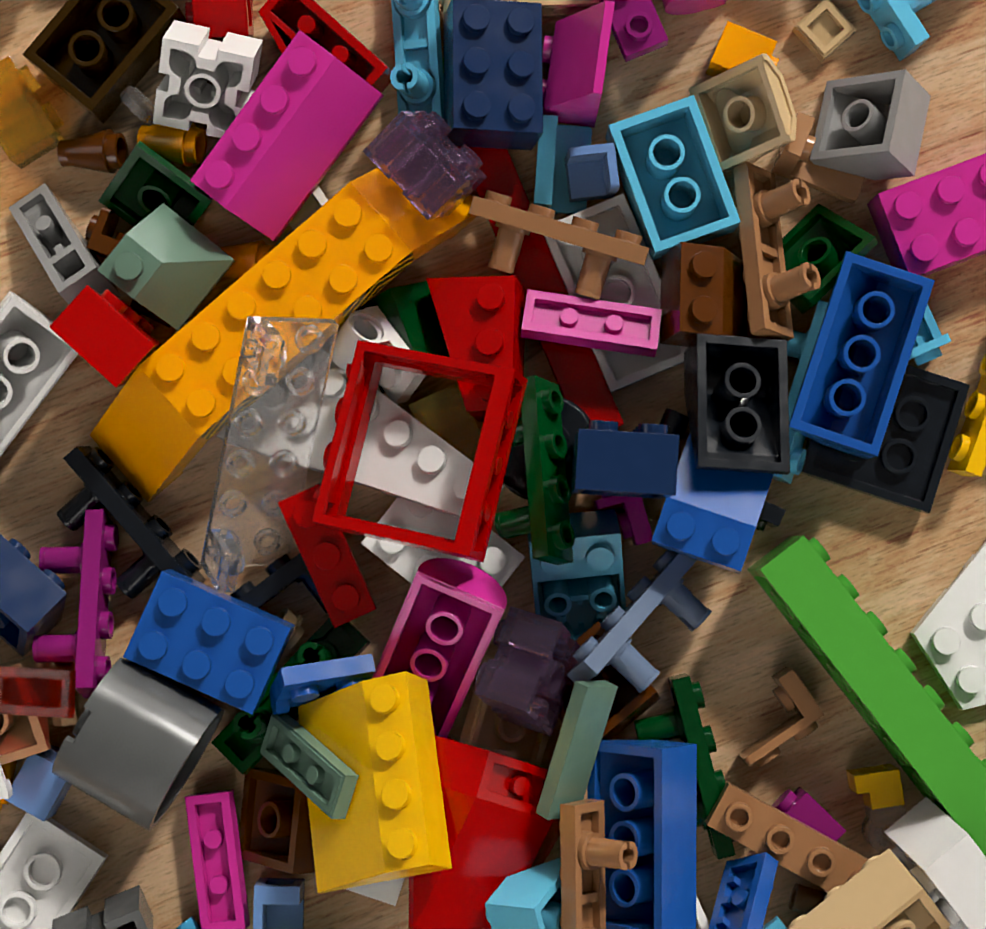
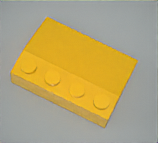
[298,671,452,893]

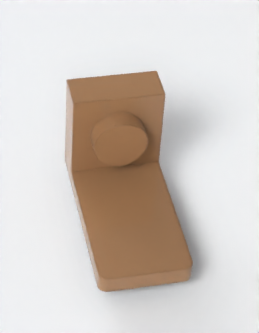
[772,111,865,204]
[738,667,824,767]

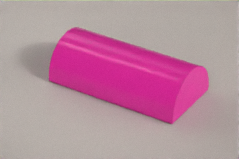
[372,558,507,738]

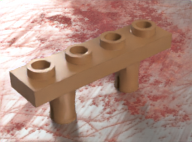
[733,161,821,341]
[469,190,649,300]
[705,781,868,892]
[559,799,638,929]

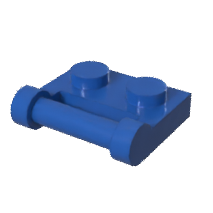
[270,654,376,715]

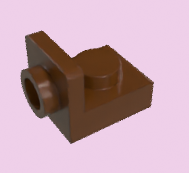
[85,206,125,258]

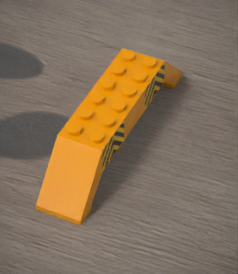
[90,143,477,502]

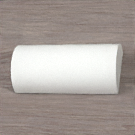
[0,291,78,457]

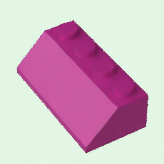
[190,30,384,242]

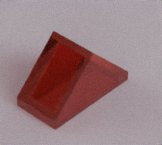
[0,666,76,718]

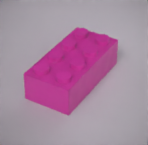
[867,153,986,277]

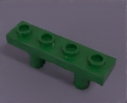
[495,375,575,565]
[211,617,371,774]
[634,673,736,859]

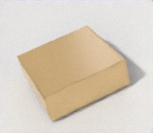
[792,0,857,63]

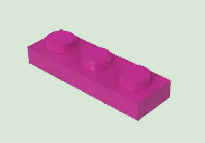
[520,289,662,358]
[185,789,250,929]

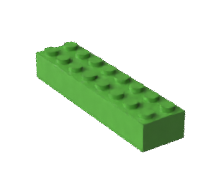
[747,535,986,856]

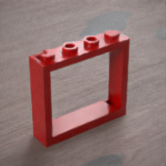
[312,340,528,563]

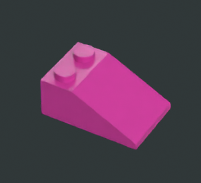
[542,1,615,128]

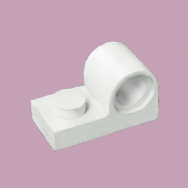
[328,306,426,404]

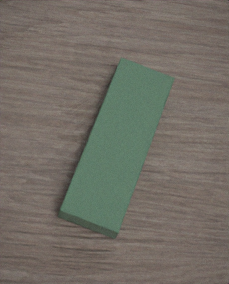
[536,680,618,820]
[260,713,359,819]

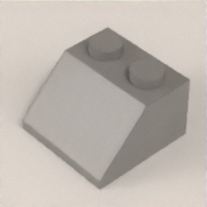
[810,69,931,180]

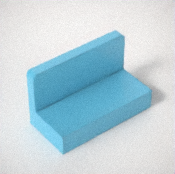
[533,115,592,215]

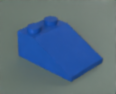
[651,434,774,574]

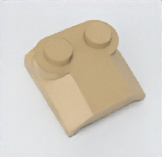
[689,54,797,173]

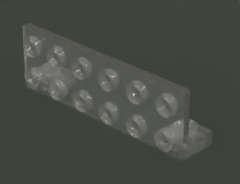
[200,316,339,593]

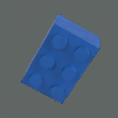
[123,569,295,714]

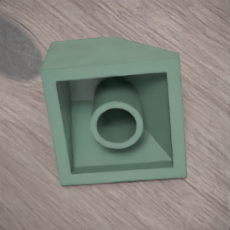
[97,203,236,331]

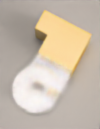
[846,763,906,854]

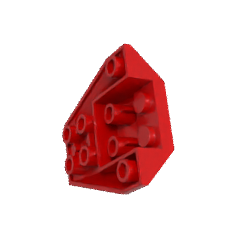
[408,735,560,929]

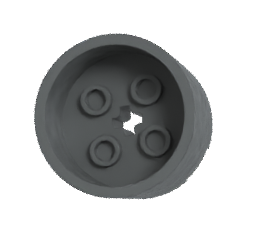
[52,657,224,831]

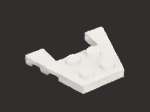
[910,541,986,710]

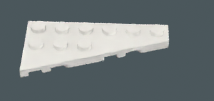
[217,345,504,518]

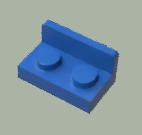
[708,852,779,929]

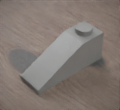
[9,183,121,304]

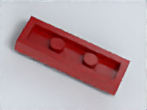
[277,483,377,628]

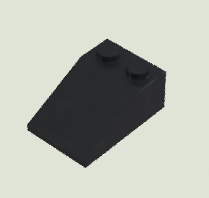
[684,334,790,475]

